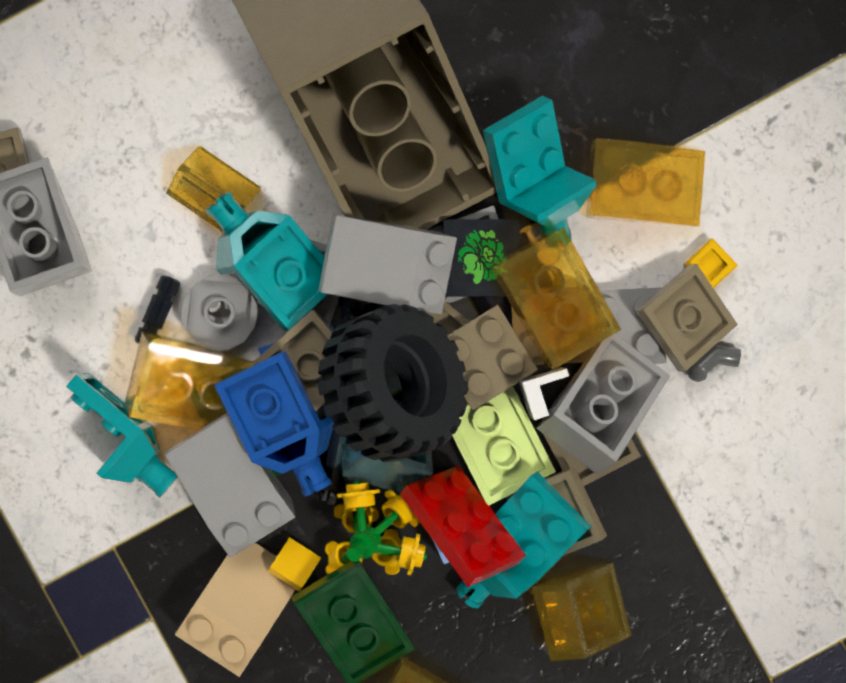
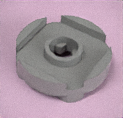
[181,274,259,351]

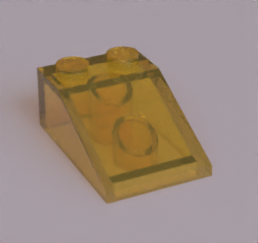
[586,138,705,227]
[124,332,256,430]

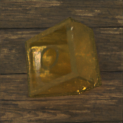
[532,563,632,661]

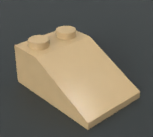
[175,542,296,677]

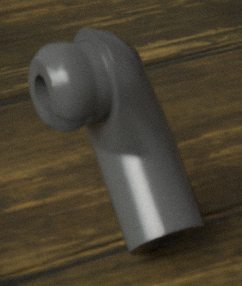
[687,345,741,382]

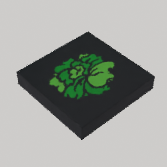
[442,219,520,297]

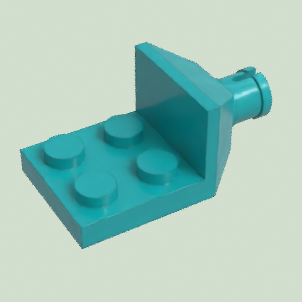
[483,96,597,248]
[205,191,327,331]
[66,373,178,498]
[456,471,592,608]

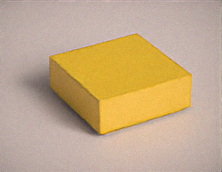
[683,238,738,289]
[268,537,321,592]

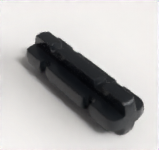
[135,275,180,348]

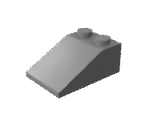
[0,157,92,296]
[318,214,457,314]
[537,330,670,475]
[165,413,295,558]

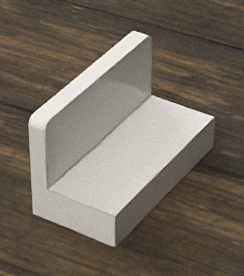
[518,367,569,420]

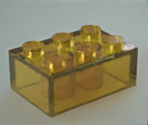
[489,227,622,369]

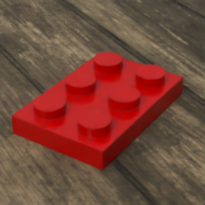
[400,466,526,587]

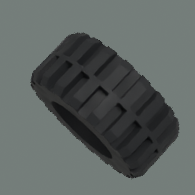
[318,304,468,462]

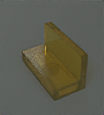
[166,146,261,233]

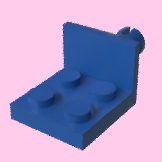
[214,350,334,497]

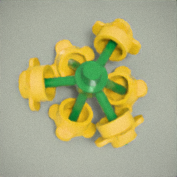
[325,480,427,575]

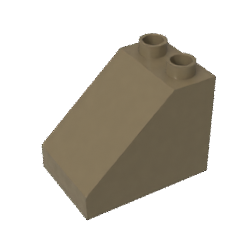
[232,0,497,229]

